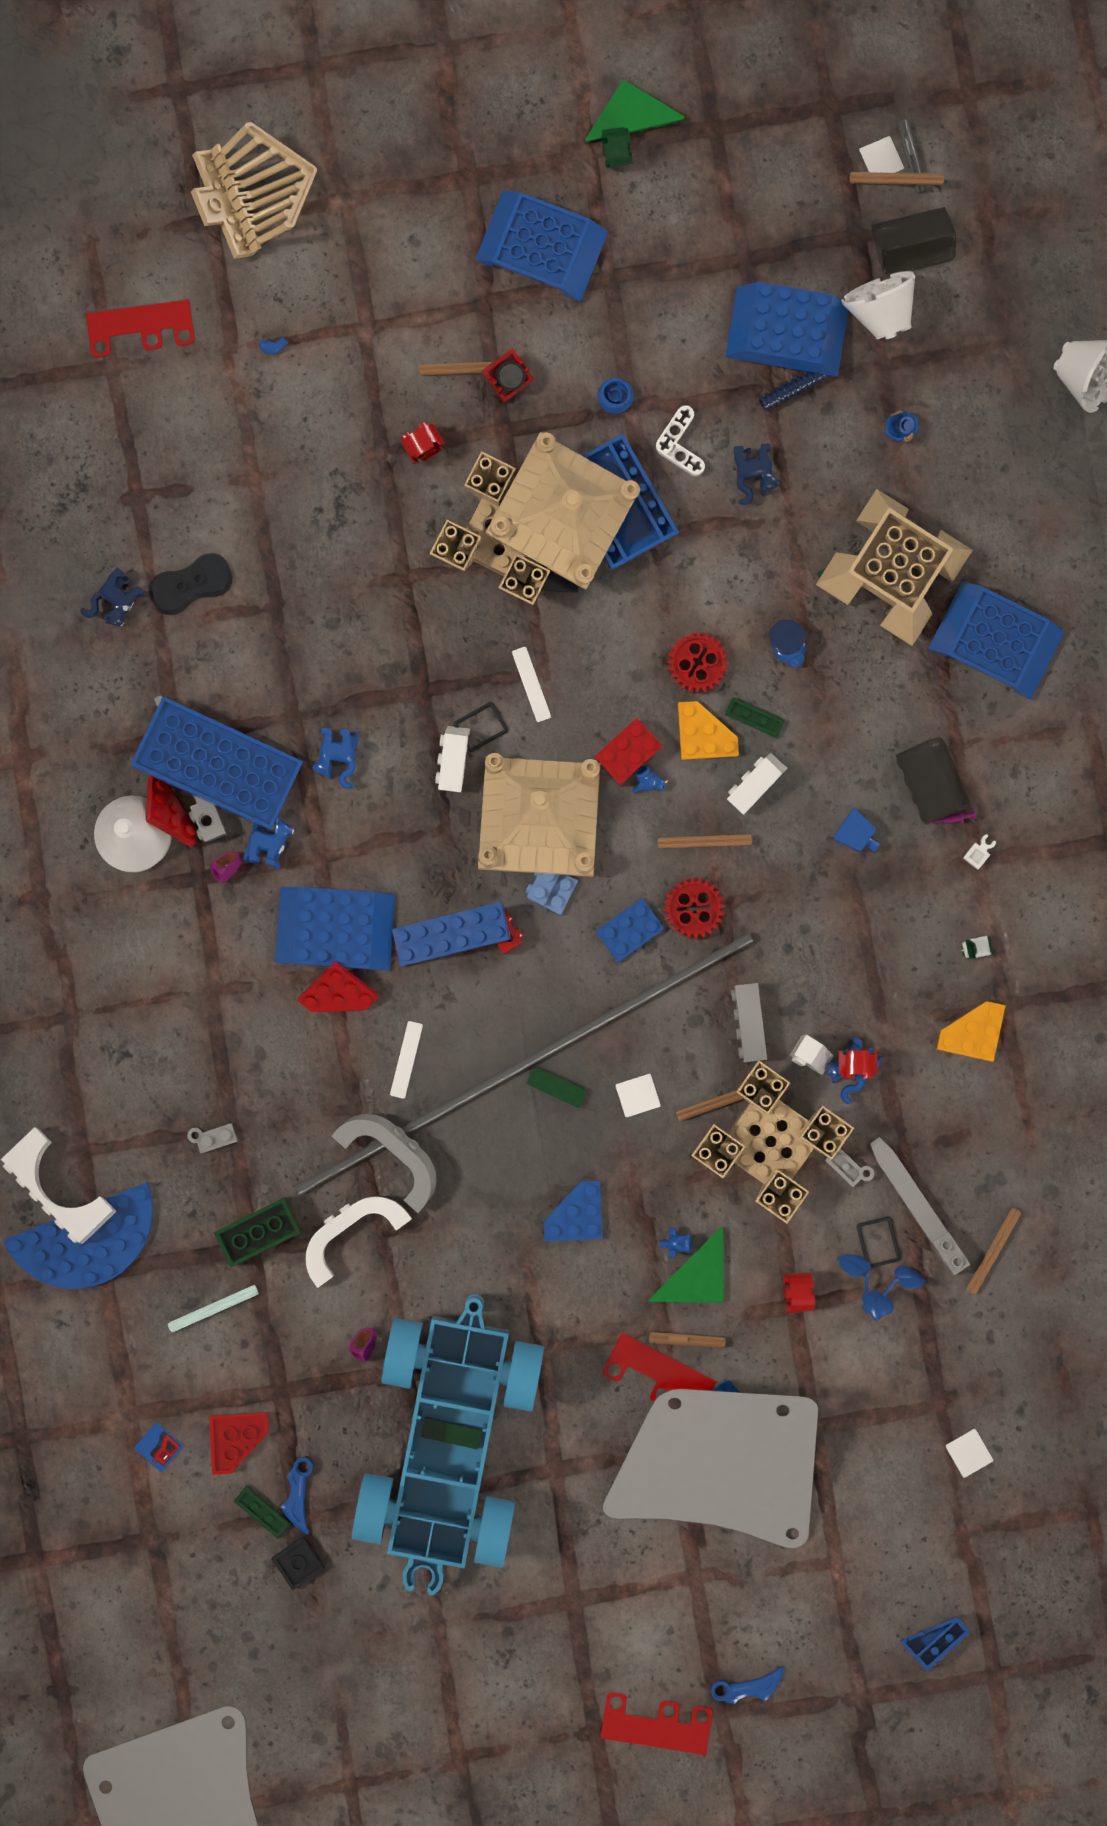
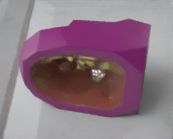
[210,851,242,883]
[348,1327,377,1363]

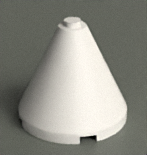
[94,796,172,872]

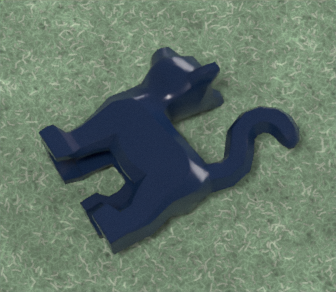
[733,443,779,505]
[80,567,145,627]

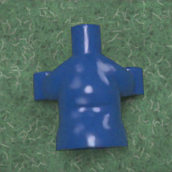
[660,1228,693,1258]

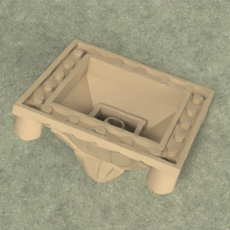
[485,432,640,590]
[478,753,600,877]

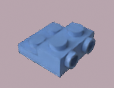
[525,873,578,915]

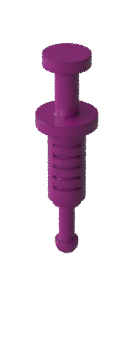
[931,810,977,824]

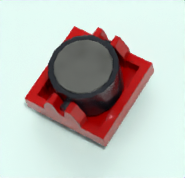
[482,348,535,402]

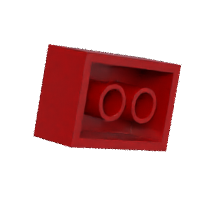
[594,718,663,786]

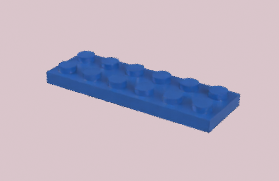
[392,902,511,966]

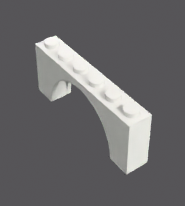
[1,1127,117,1244]

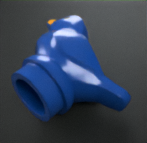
[632,766,668,793]

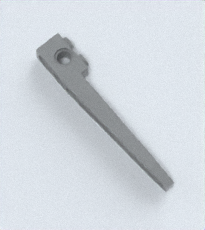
[154,696,228,843]
[870,1137,970,1275]

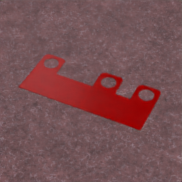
[86,299,194,357]
[603,1333,717,1403]
[600,1692,713,1755]

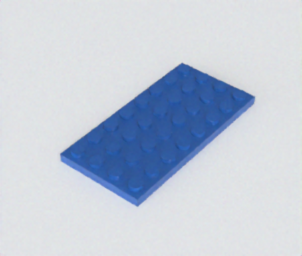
[130,696,303,831]

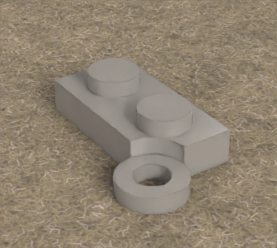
[187,1123,238,1154]
[825,1148,874,1187]

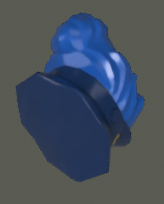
[770,620,807,668]

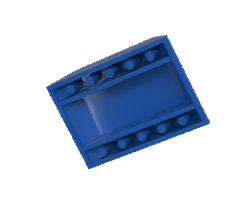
[725,282,848,377]
[583,433,679,570]
[275,887,395,971]

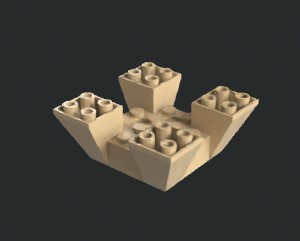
[430,451,550,605]
[816,489,973,646]
[691,1060,854,1224]

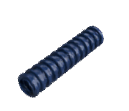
[759,371,832,412]

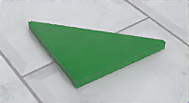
[585,79,685,143]
[649,1227,724,1302]

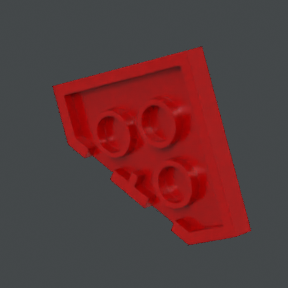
[146,776,196,847]
[297,960,379,1012]
[209,1412,269,1475]

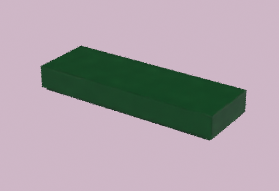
[725,697,785,739]
[526,1067,586,1108]
[421,1417,482,1450]
[234,1485,291,1539]

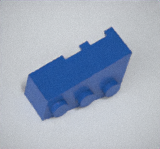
[900,1616,970,1671]

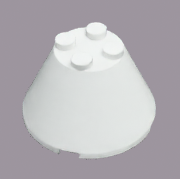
[841,271,915,339]
[1054,340,1107,413]

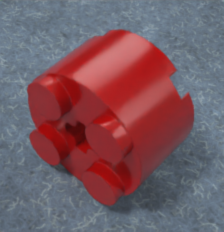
[401,422,446,464]
[838,1050,878,1078]
[783,1272,815,1313]

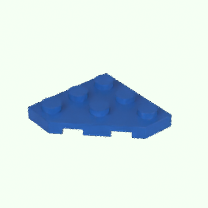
[544,1181,602,1241]

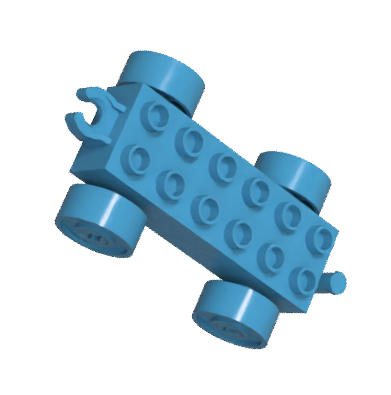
[351,1294,544,1595]

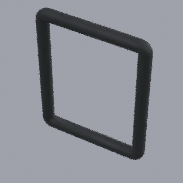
[454,702,508,752]
[857,1217,901,1268]

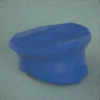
[598,378,634,414]

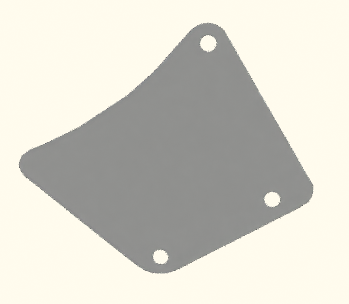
[603,1389,818,1548]
[83,1706,258,1826]

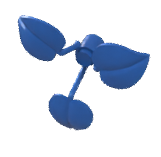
[836,1254,926,1321]

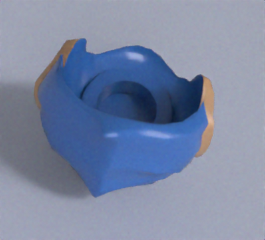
[884,410,919,442]

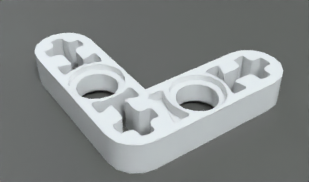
[656,406,705,476]

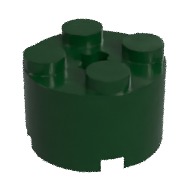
[601,127,633,169]

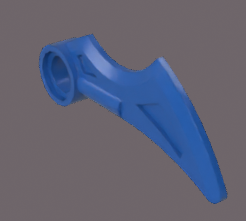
[281,1456,314,1534]
[710,1666,784,1704]

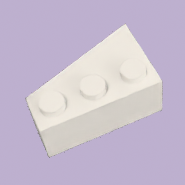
[435,726,470,792]
[727,753,788,815]
[790,1035,834,1075]

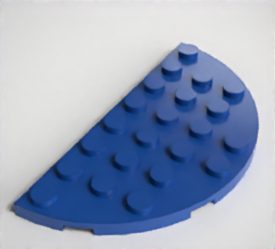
[3,1182,153,1289]

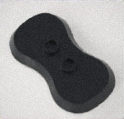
[149,553,232,615]

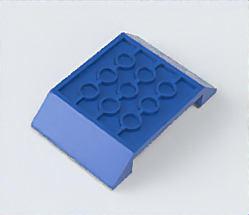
[475,191,608,302]
[928,581,1064,700]

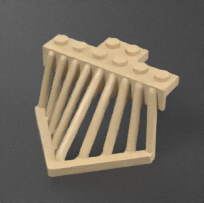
[191,122,317,259]

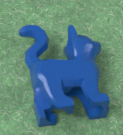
[313,728,359,789]
[243,817,294,869]
[825,1037,883,1104]

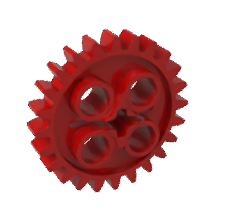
[667,631,729,694]
[663,877,725,940]

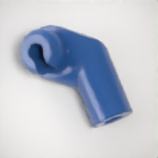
[259,337,288,355]

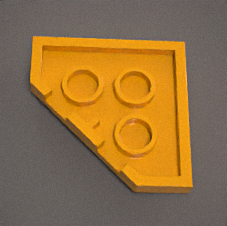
[678,701,739,760]
[936,1001,1006,1062]

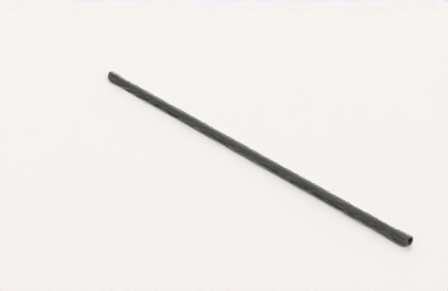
[295,933,754,1196]

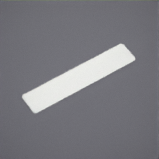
[512,647,551,722]
[390,1021,423,1099]

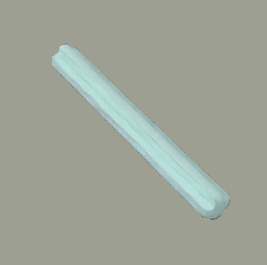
[168,1285,259,1332]

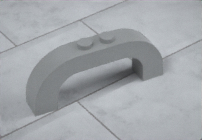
[331,1114,436,1213]

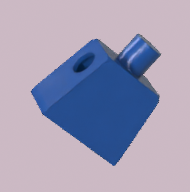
[832,808,880,853]

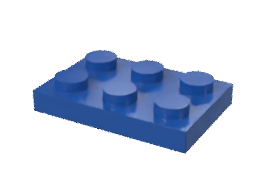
[595,898,664,962]

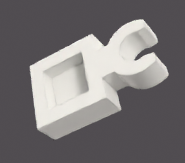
[963,834,996,870]

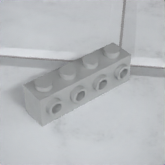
[731,983,767,1062]

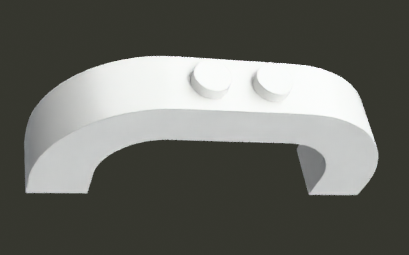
[306,1196,412,1288]

